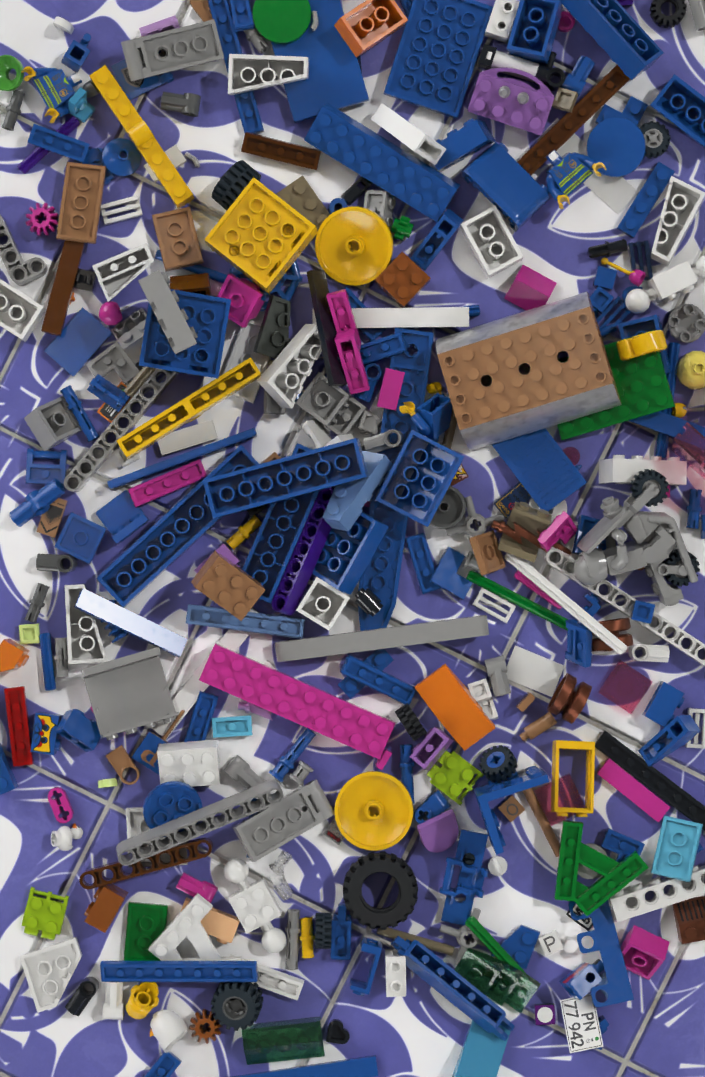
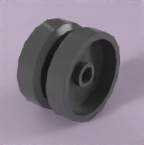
[430,486,466,529]

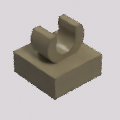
[552,87,578,113]

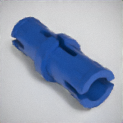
[686,489,702,529]

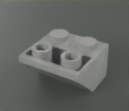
[111,308,147,364]

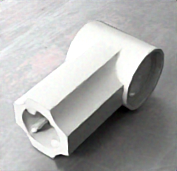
[628,644,670,663]
[103,982,125,1020]

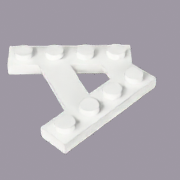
[148,893,242,961]

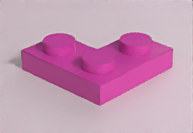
[537,511,577,552]

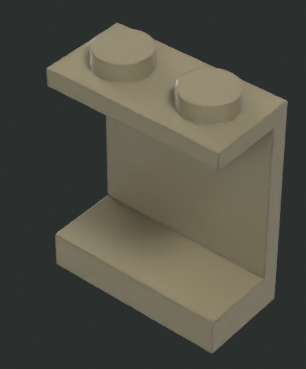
[498,501,552,563]

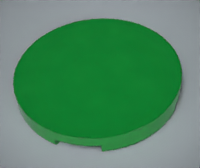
[252,0,311,44]

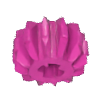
[26,203,59,236]

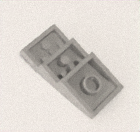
[296,372,382,449]

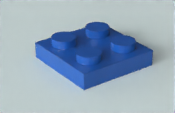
[54,512,107,564]

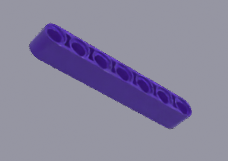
[271,487,334,616]

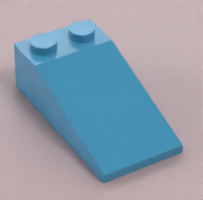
[452,1020,510,1077]

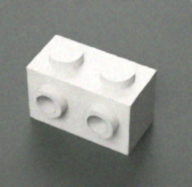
[484,0,520,43]

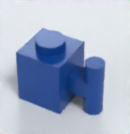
[61,33,91,73]

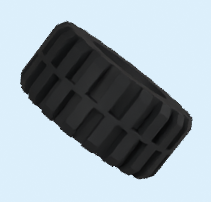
[343,851,418,930]

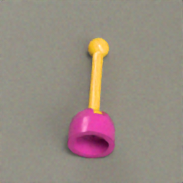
[601,257,646,287]

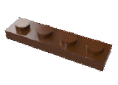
[241,132,321,171]

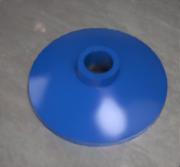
[102,138,141,176]

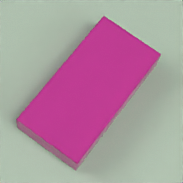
[377,368,405,411]

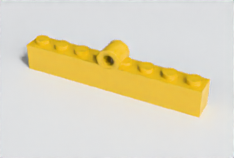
[89,65,195,209]
[117,357,261,459]

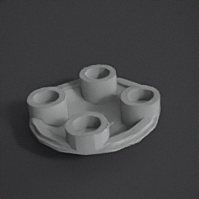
[667,304,705,343]

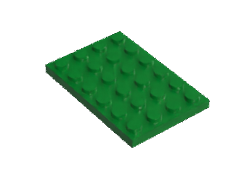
[557,330,675,440]

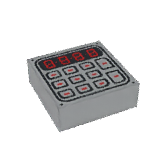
[323,817,345,845]

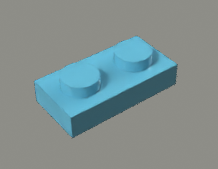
[212,715,253,738]

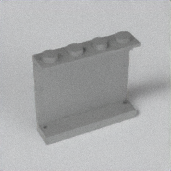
[81,647,179,741]

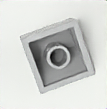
[24,396,82,451]

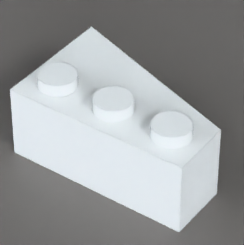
[92,243,155,302]

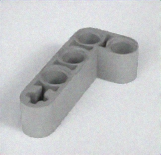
[0,215,48,285]

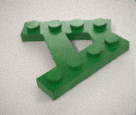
[554,820,649,916]

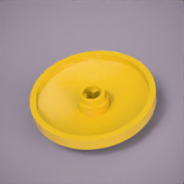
[315,206,393,286]
[335,771,413,851]

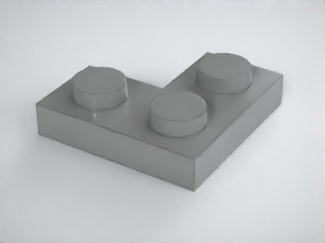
[86,341,140,384]

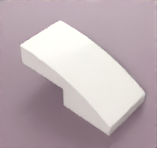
[467,679,499,721]

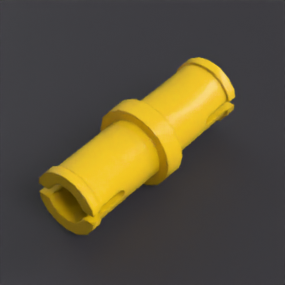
[226,515,262,550]
[299,917,315,958]

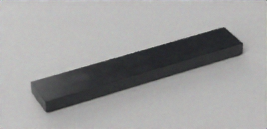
[307,270,347,386]

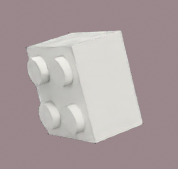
[296,577,350,631]

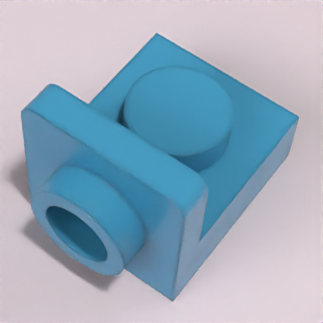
[68,87,95,123]

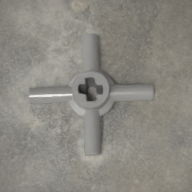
[446,496,504,537]
[439,908,486,966]

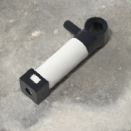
[477,44,565,91]

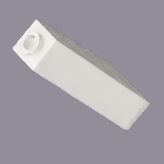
[371,103,446,165]

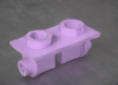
[139,15,180,37]

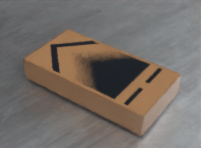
[36,498,68,538]

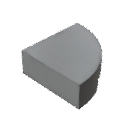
[358,410,378,435]

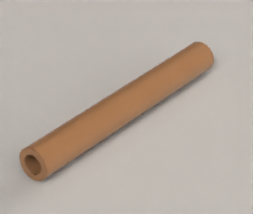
[522,788,560,857]

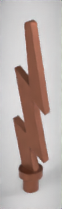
[491,520,572,555]

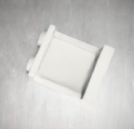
[385,948,406,997]

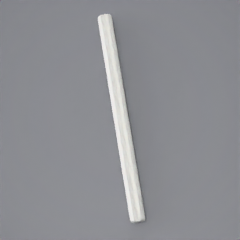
[504,553,628,655]

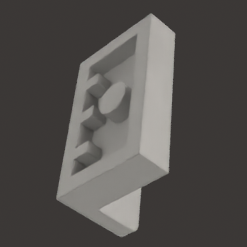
[364,190,396,230]

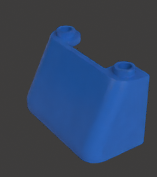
[461,142,550,232]

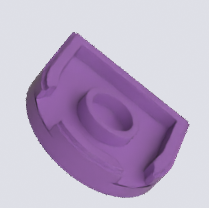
[417,809,459,853]

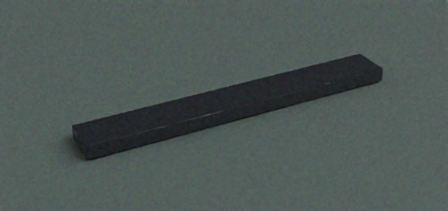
[595,730,705,831]

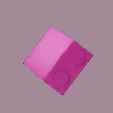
[621,925,669,980]

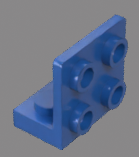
[96,490,150,544]

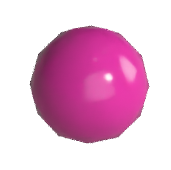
[99,301,122,326]

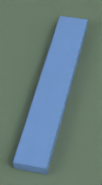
[185,604,305,639]

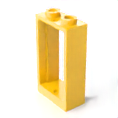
[551,740,595,817]

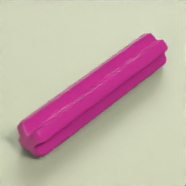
[514,570,562,609]

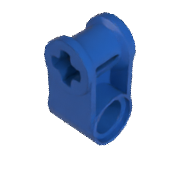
[414,790,451,824]

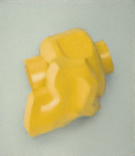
[125,982,159,1020]

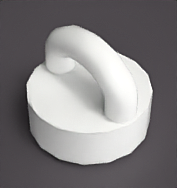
[488,856,507,876]

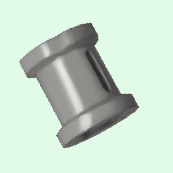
[463,551,481,574]
[288,760,314,786]

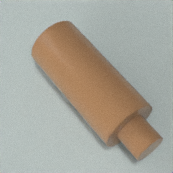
[519,712,557,741]

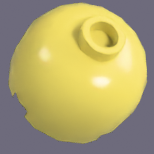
[677,351,705,390]

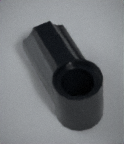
[65,976,99,1017]

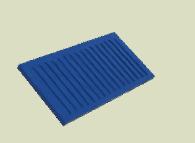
[492,428,587,512]

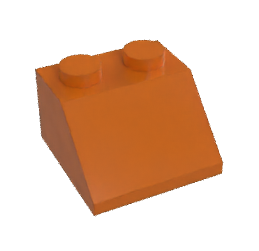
[0,638,30,672]

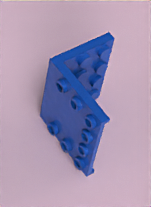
[473,765,549,855]

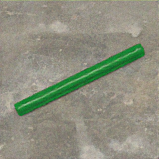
[466,571,568,630]

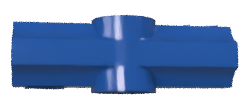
[10,478,65,527]

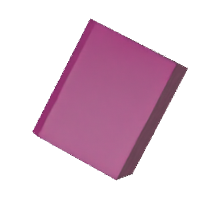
[504,265,557,311]

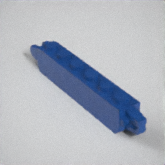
[391,936,515,1041]

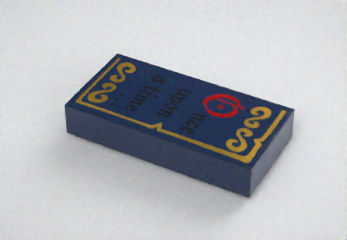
[494,482,531,519]

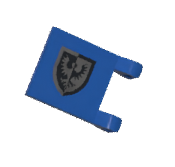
[111,50,174,100]

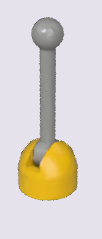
[672,403,705,418]

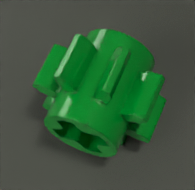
[391,215,414,241]

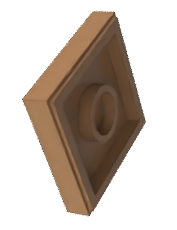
[469,530,506,576]

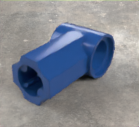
[561,55,595,98]
[354,363,382,403]

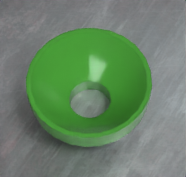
[0,55,24,91]

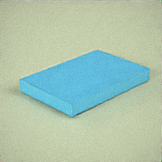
[651,816,703,883]

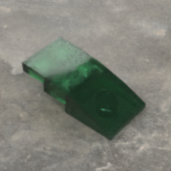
[454,948,541,1013]

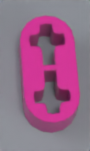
[48,787,74,823]

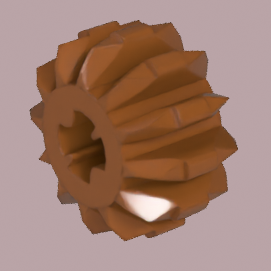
[189,1009,223,1044]

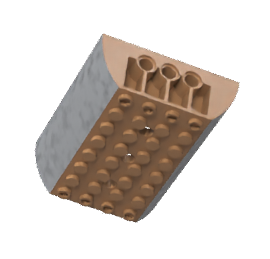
[436,291,622,451]

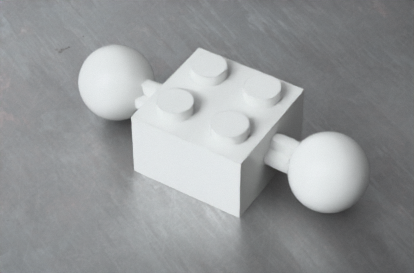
[625,255,705,314]
[224,858,287,953]

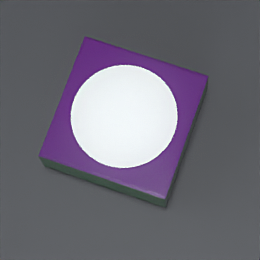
[534,1003,555,1025]

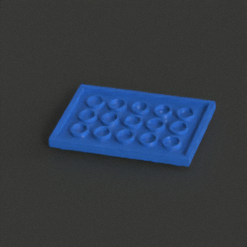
[383,0,493,119]

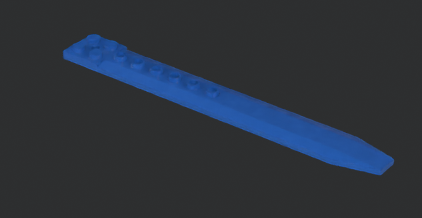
[358,328,434,631]

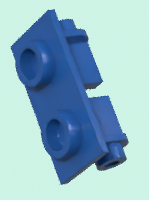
[87,374,130,412]

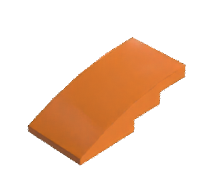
[415,663,495,751]

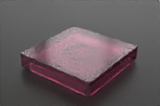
[598,660,653,714]
[534,773,585,826]

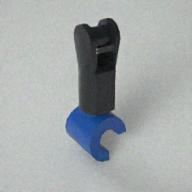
[328,176,373,214]

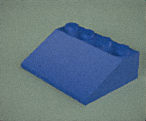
[375,430,464,527]
[312,511,389,595]

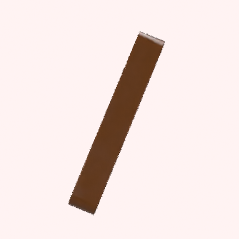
[79,837,213,889]

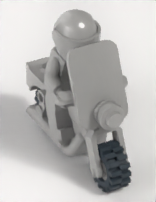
[574,469,700,606]

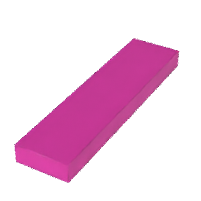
[128,459,207,508]
[597,758,670,822]

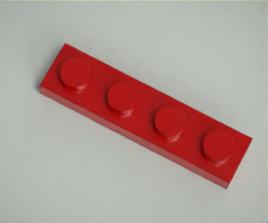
[4,686,34,767]

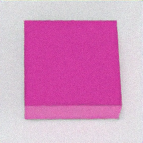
[375,748,392,770]

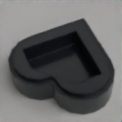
[326,1019,350,1044]

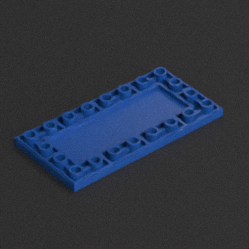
[271,0,369,123]

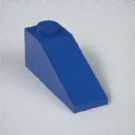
[410,208,464,270]
[638,715,701,767]

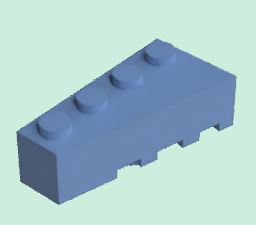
[322,450,393,532]

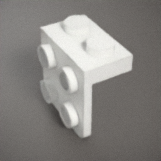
[303,420,354,449]

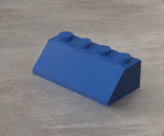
[650,74,705,148]

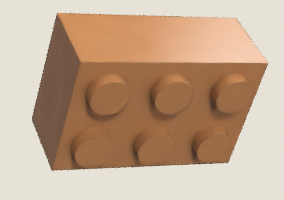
[191,550,265,621]

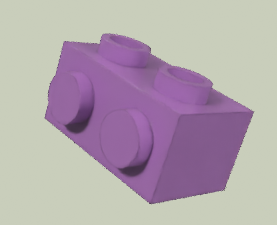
[410,727,454,770]

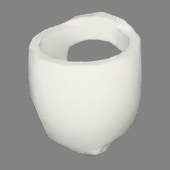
[150,1010,189,1053]

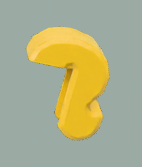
[616,330,667,361]

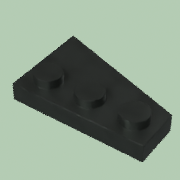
[253,295,291,359]

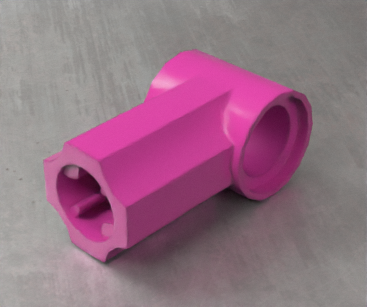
[176,872,218,903]

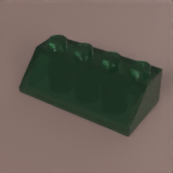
[242,1016,325,1065]

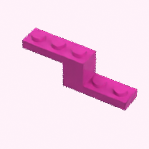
[326,289,370,395]

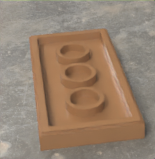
[56,162,106,244]

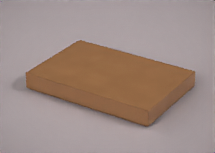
[152,207,204,272]

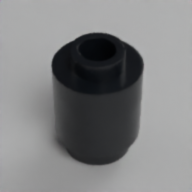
[354,588,383,617]

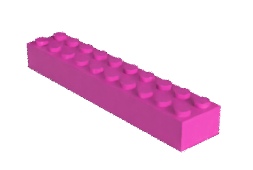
[199,643,396,760]

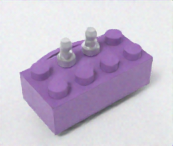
[467,67,554,136]

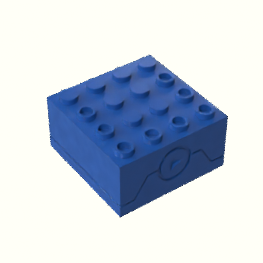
[139,289,231,379]

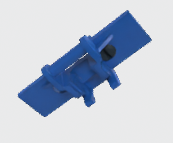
[439,829,489,926]

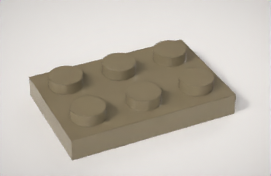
[276,175,330,241]

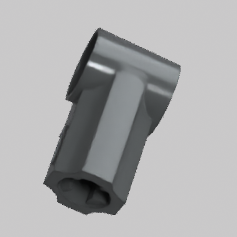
[161,92,201,117]
[36,553,77,573]

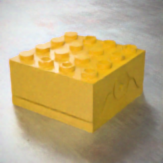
[204,177,317,294]

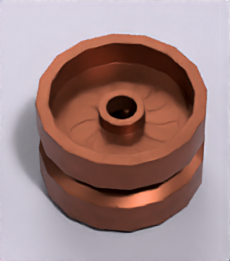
[592,618,634,652]
[547,673,592,724]

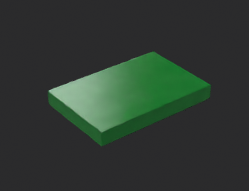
[124,901,168,961]

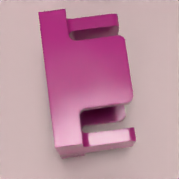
[217,274,264,328]

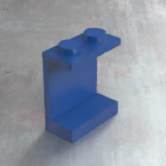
[350,937,382,996]

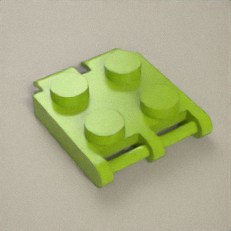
[426,750,484,806]
[21,887,69,940]

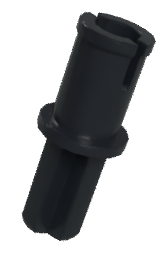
[588,239,628,258]

